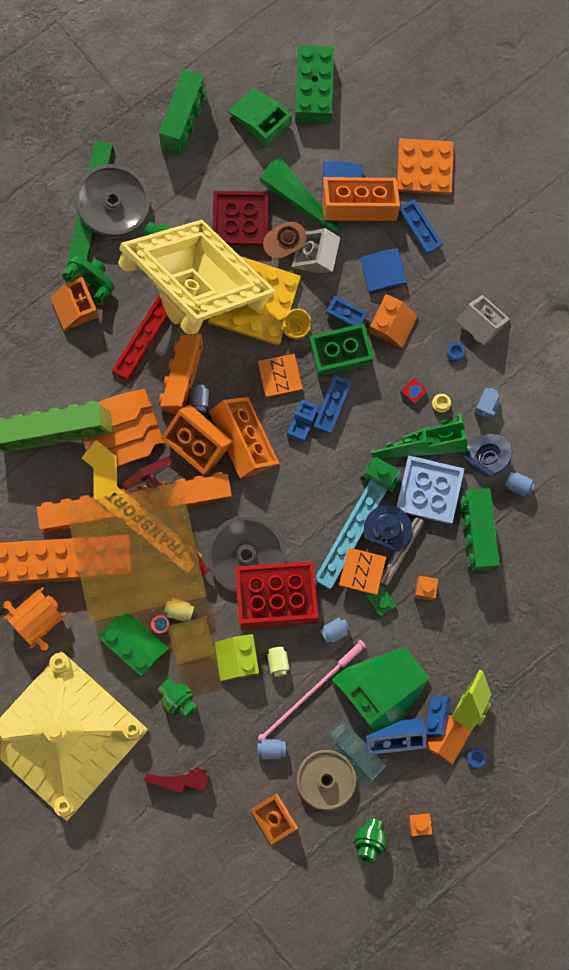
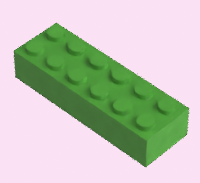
[0,401,113,453]

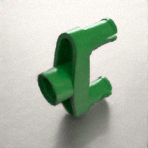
[62,257,115,306]

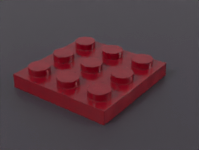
[212,191,269,246]

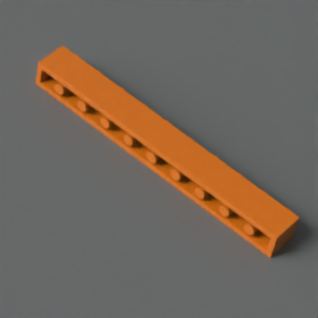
[37,472,232,533]

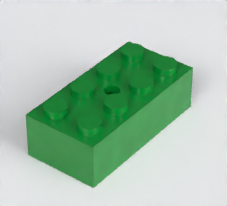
[295,45,334,123]
[159,69,207,155]
[460,488,499,573]

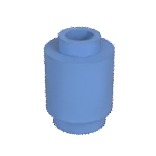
[189,385,209,414]
[504,472,534,497]
[320,618,350,644]
[257,739,286,760]

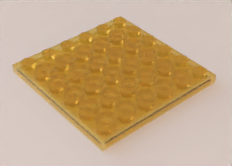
[65,482,206,622]

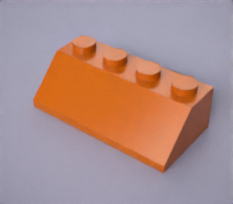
[322,177,400,221]
[158,334,203,414]
[209,397,280,478]

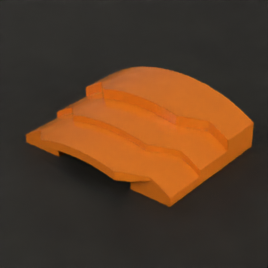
[82,389,164,468]

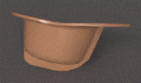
[263,222,306,258]

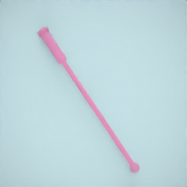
[258,640,367,742]

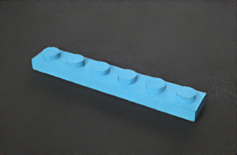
[315,481,387,590]

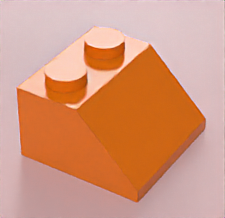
[369,294,418,348]

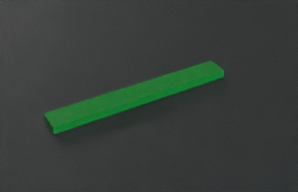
[65,141,113,280]

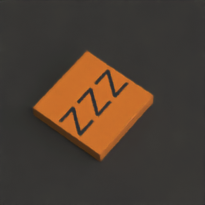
[258,354,303,398]
[339,547,386,595]

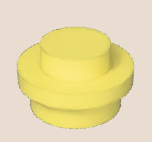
[432,394,451,413]

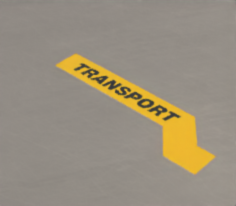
[82,440,202,573]

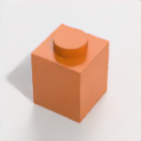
[414,576,438,601]
[408,813,432,836]

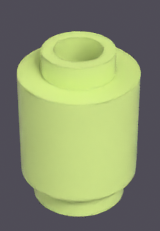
[164,598,194,622]
[267,647,290,677]

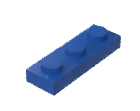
[399,199,443,255]
[314,375,352,434]

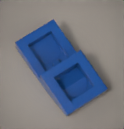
[286,399,319,443]

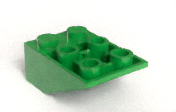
[228,88,292,148]

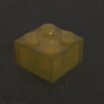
[168,617,216,667]

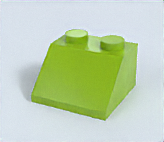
[214,634,259,682]
[451,670,491,730]

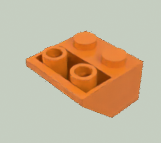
[50,277,99,331]

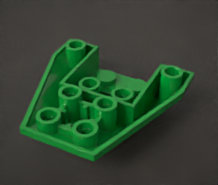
[332,647,430,733]

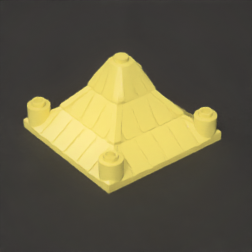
[118,220,275,334]
[0,651,148,821]

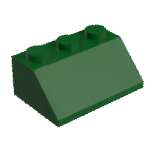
[97,610,169,678]

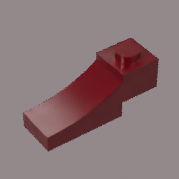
[144,767,210,793]

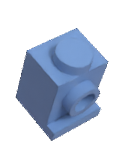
[474,388,500,420]

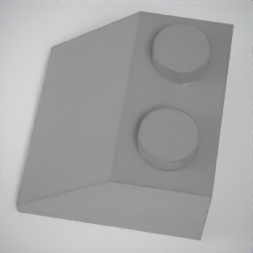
[291,228,340,274]
[456,295,510,345]

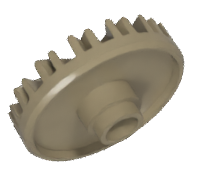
[296,750,356,811]

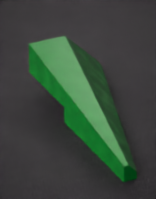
[260,157,339,234]
[371,413,469,459]

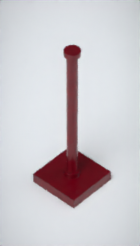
[122,456,211,577]

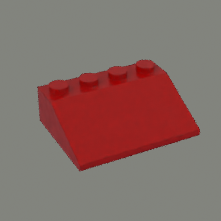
[235,561,318,630]

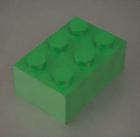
[309,324,374,378]

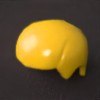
[283,309,311,340]

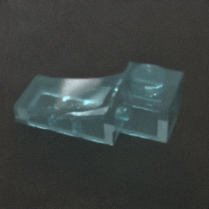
[327,720,386,780]

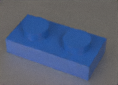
[326,296,368,326]
[425,696,452,737]

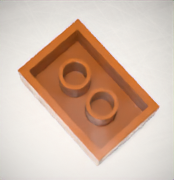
[161,405,233,475]

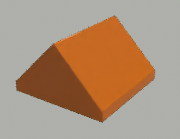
[426,715,472,764]
[251,793,298,845]

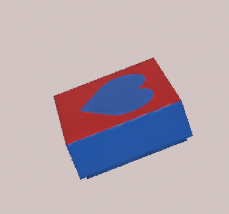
[400,378,427,405]

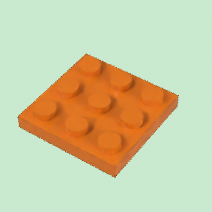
[397,138,454,195]

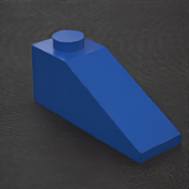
[366,718,427,755]

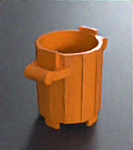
[3,587,67,650]

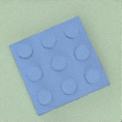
[397,455,464,525]

